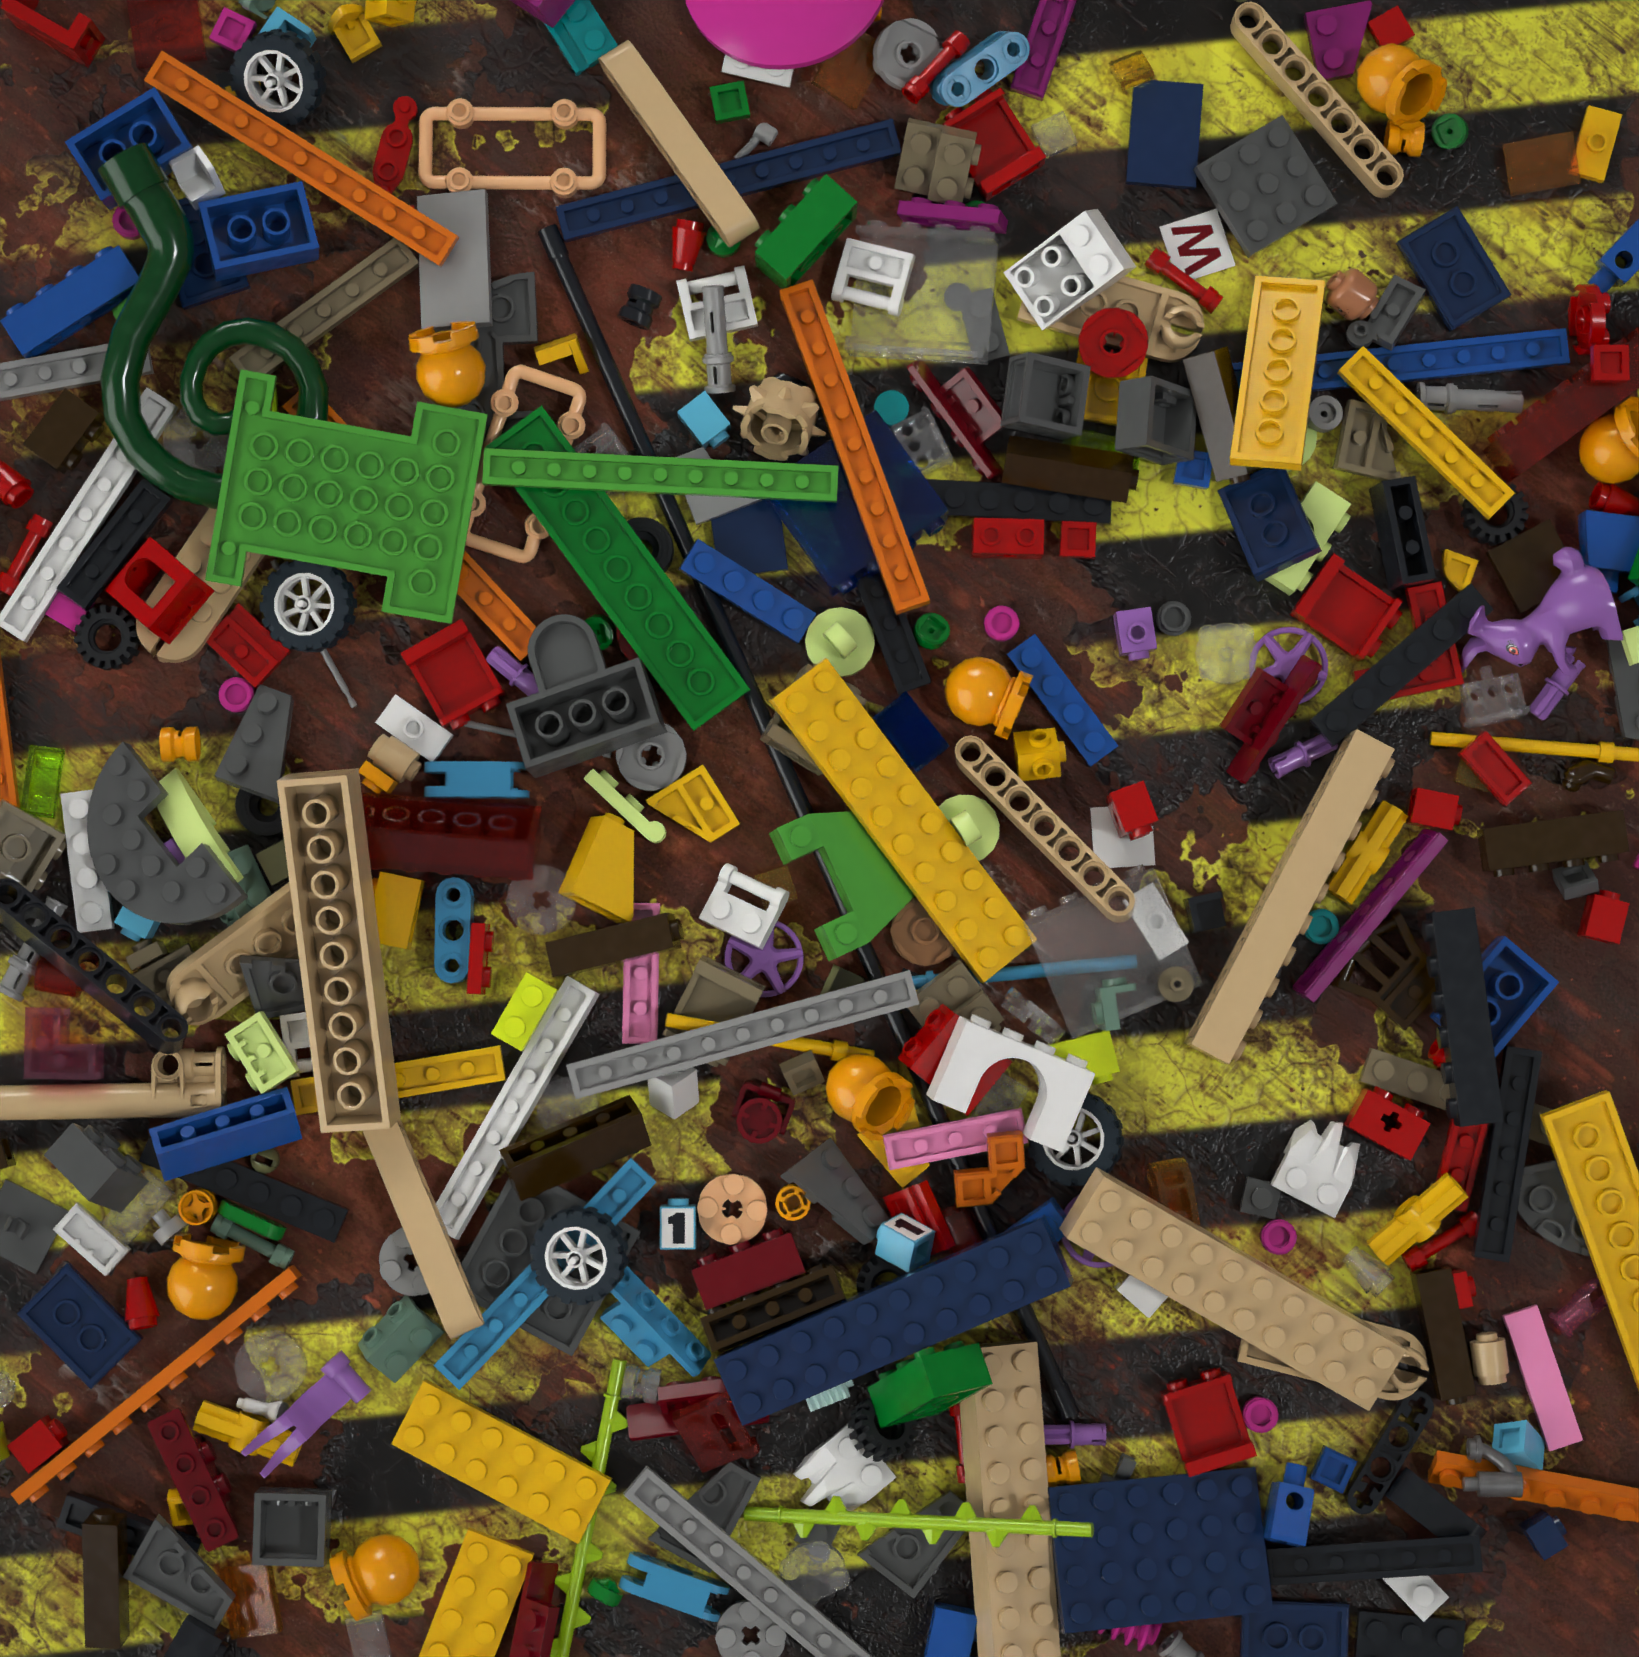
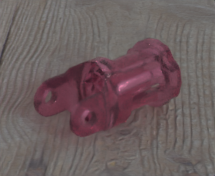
[1548,1278,1608,1339]

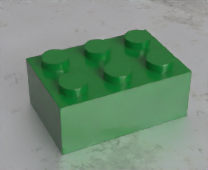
[755,174,858,289]
[868,1341,993,1428]

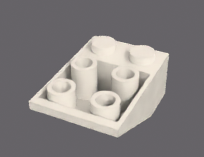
[1003,209,1137,330]

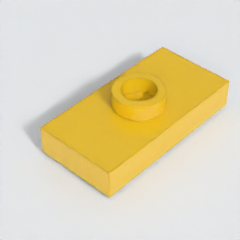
[1568,105,1622,183]

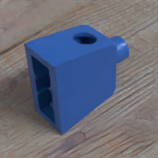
[1587,219,1639,293]
[1578,510,1639,594]
[1262,1462,1314,1547]

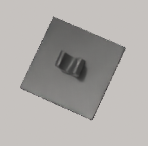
[0,1179,69,1274]

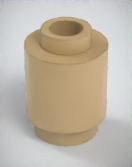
[367,734,422,783]
[1469,1331,1509,1385]

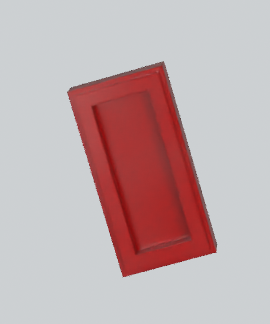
[1458,730,1532,807]

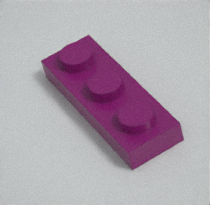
[897,197,1008,234]

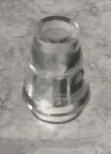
[1342,1246,1395,1298]

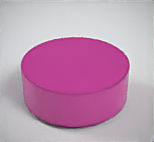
[112,207,141,240]
[984,606,1019,642]
[219,677,255,713]
[1260,1219,1297,1255]
[1242,1396,1279,1433]

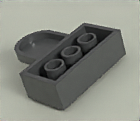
[506,614,667,778]

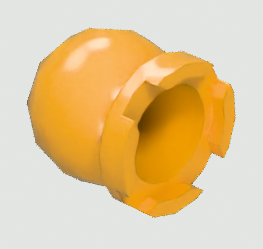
[1357,43,1447,130]
[408,321,486,408]
[1579,396,1639,483]
[945,657,1033,740]
[826,1054,915,1140]
[167,1233,246,1320]
[329,1533,420,1621]

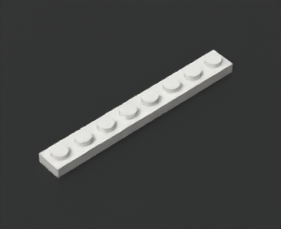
[0,387,178,643]
[436,976,600,1240]

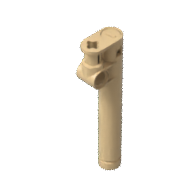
[0,1046,227,1121]

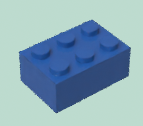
[65,87,194,210]
[198,181,319,282]
[1429,936,1559,1057]

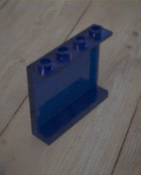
[763,410,949,597]

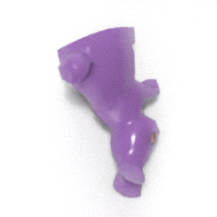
[1459,547,1623,677]

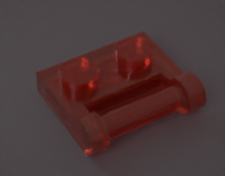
[672,1392,761,1473]

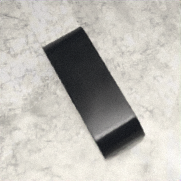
[1384,1467,1487,1540]

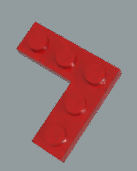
[1352,581,1464,700]

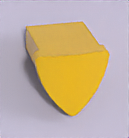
[328,4,382,63]
[534,333,589,375]

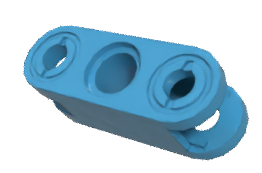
[930,31,1030,107]
[424,761,530,799]
[434,877,474,983]
[618,1551,730,1622]

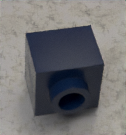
[1518,1510,1569,1561]

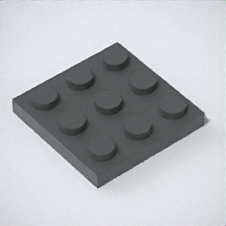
[1193,115,1338,258]

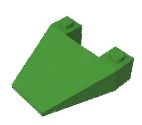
[769,811,915,961]

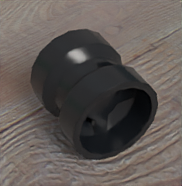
[617,284,663,330]

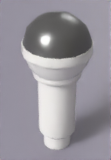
[236,1397,289,1423]

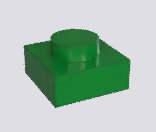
[709,80,750,124]

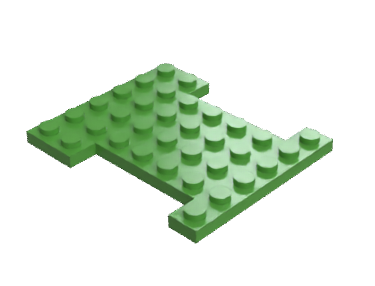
[205,369,488,624]

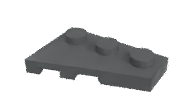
[1604,639,1639,741]
[214,684,294,804]
[240,955,305,1018]
[780,1137,889,1245]
[648,1460,761,1573]
[857,1490,965,1599]
[123,1514,236,1629]

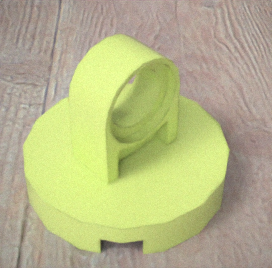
[805,607,875,677]
[939,795,1000,861]

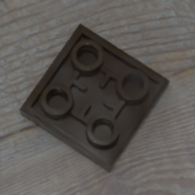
[1486,519,1564,614]

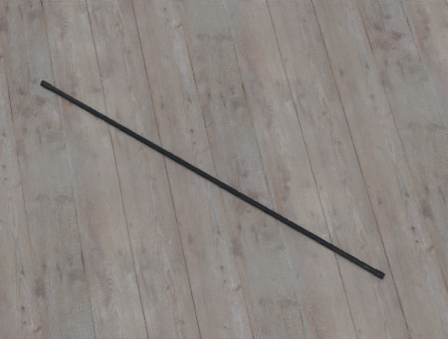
[538,224,1080,1420]

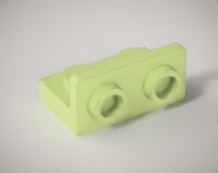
[225,1011,300,1094]

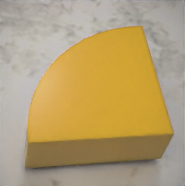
[1442,549,1478,592]

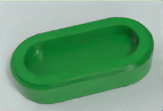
[217,1199,287,1241]

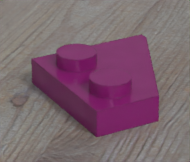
[1304,0,1372,82]

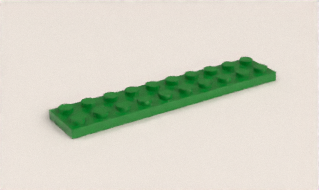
[485,405,751,731]

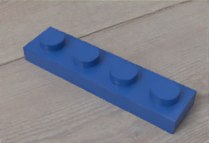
[678,539,816,644]
[1006,634,1118,768]

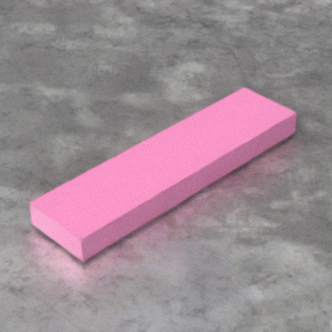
[622,903,660,1044]
[882,1107,1028,1170]
[1502,1304,1583,1451]

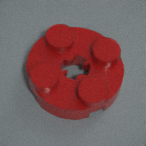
[1568,284,1611,355]
[1078,308,1148,378]

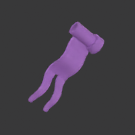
[241,1350,372,1478]

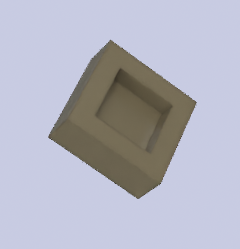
[125,938,169,970]
[779,1050,825,1096]

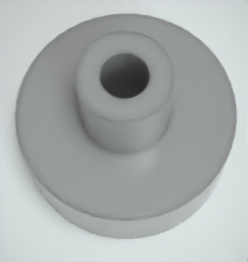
[1308,395,1343,433]
[152,1209,189,1246]

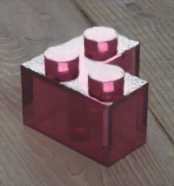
[23,1007,105,1080]

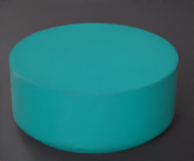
[874,390,909,427]
[1304,909,1339,944]

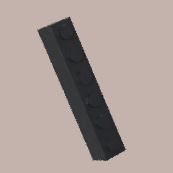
[1422,907,1504,1127]

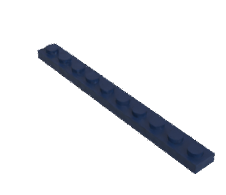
[555,119,902,243]

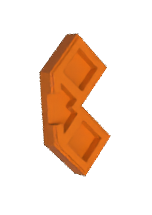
[953,1130,1025,1208]

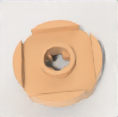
[697,1173,768,1245]

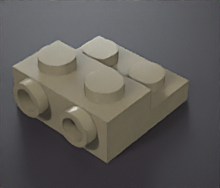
[894,118,982,203]
[0,799,66,892]
[908,959,1004,1032]

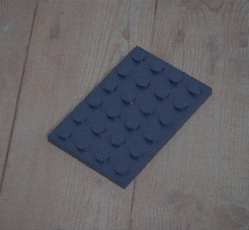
[1048,1467,1274,1634]

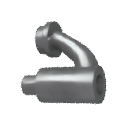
[1462,1435,1523,1497]

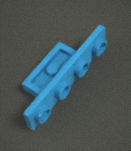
[600,1266,711,1377]

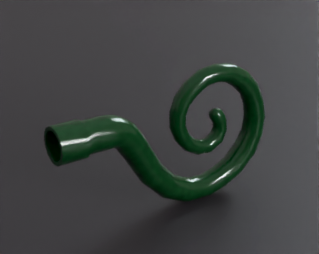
[98,143,329,509]

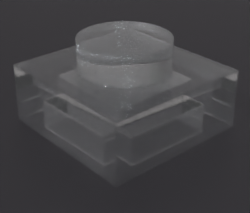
[1031,111,1078,159]

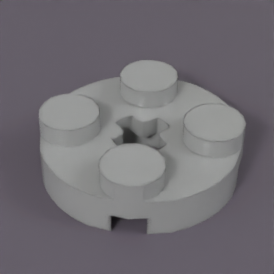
[873,18,942,90]
[616,723,687,792]
[379,1227,429,1296]
[715,1599,786,1657]

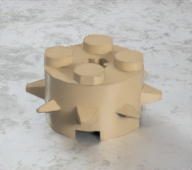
[733,377,826,461]

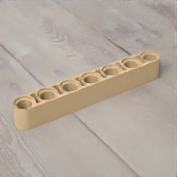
[1230,2,1404,198]
[598,40,760,247]
[955,735,1135,923]
[362,1119,485,1339]

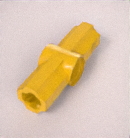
[1327,800,1409,905]
[1367,1172,1468,1266]
[193,1400,303,1467]

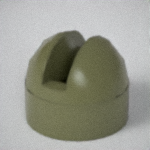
[250,1148,280,1174]

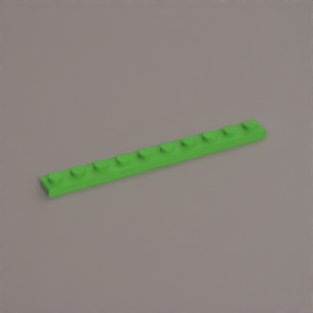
[482,448,839,503]

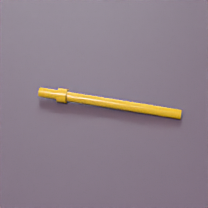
[1429,731,1639,763]
[665,1013,875,1062]

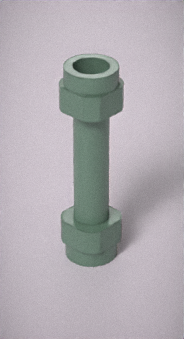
[210,1214,295,1270]

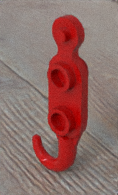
[373,96,418,209]

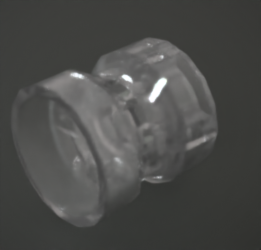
[621,1363,662,1404]

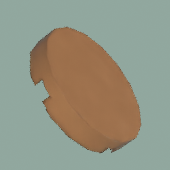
[890,898,955,966]

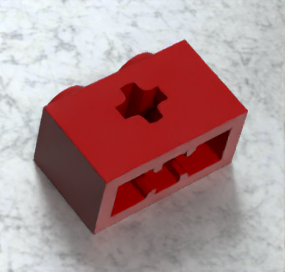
[971,518,1044,560]
[1105,780,1159,841]
[1343,1086,1431,1161]

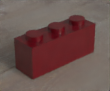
[691,1227,806,1310]

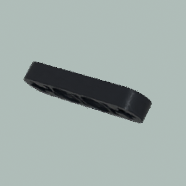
[1345,1389,1434,1514]

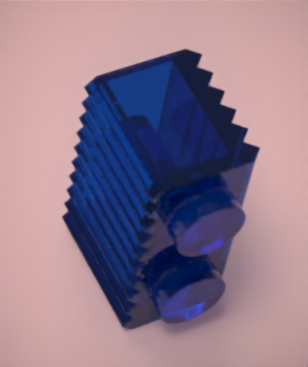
[873,691,950,774]

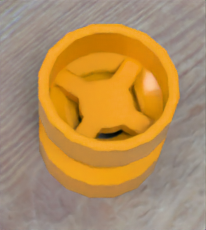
[1384,119,1425,157]
[159,726,201,762]
[775,1183,811,1221]
[178,1188,219,1225]
[1046,1450,1081,1488]

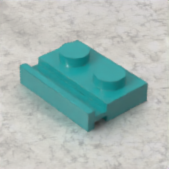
[543,0,618,76]

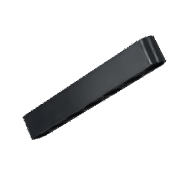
[0,878,188,1054]

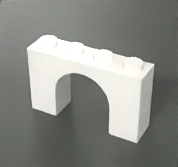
[926,1014,1095,1152]

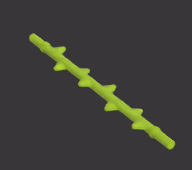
[550,1358,628,1657]
[743,1496,1094,1548]

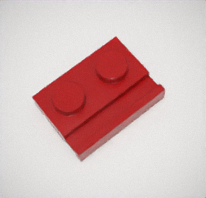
[206,603,292,689]
[467,923,494,995]
[883,1180,956,1255]

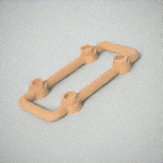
[418,98,607,198]
[466,365,587,563]

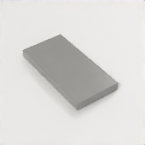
[417,189,493,332]

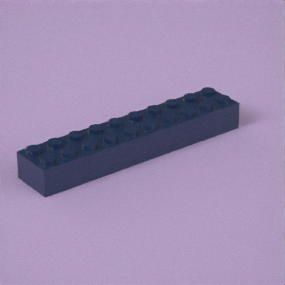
[714,1214,1074,1426]

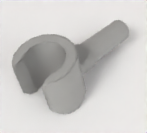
[734,123,778,159]

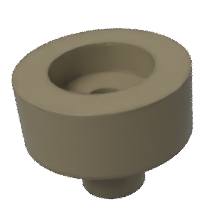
[1157,966,1194,1002]

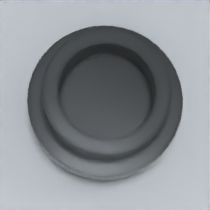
[1156,601,1191,636]

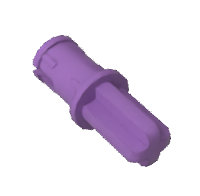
[486,646,539,696]
[1529,653,1586,720]
[1268,734,1338,779]
[1044,1420,1106,1449]

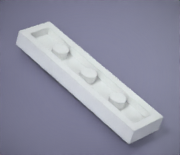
[60,789,115,933]

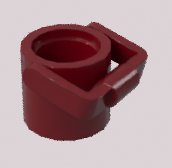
[731,1080,796,1144]

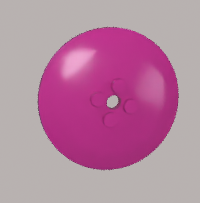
[685,0,884,70]

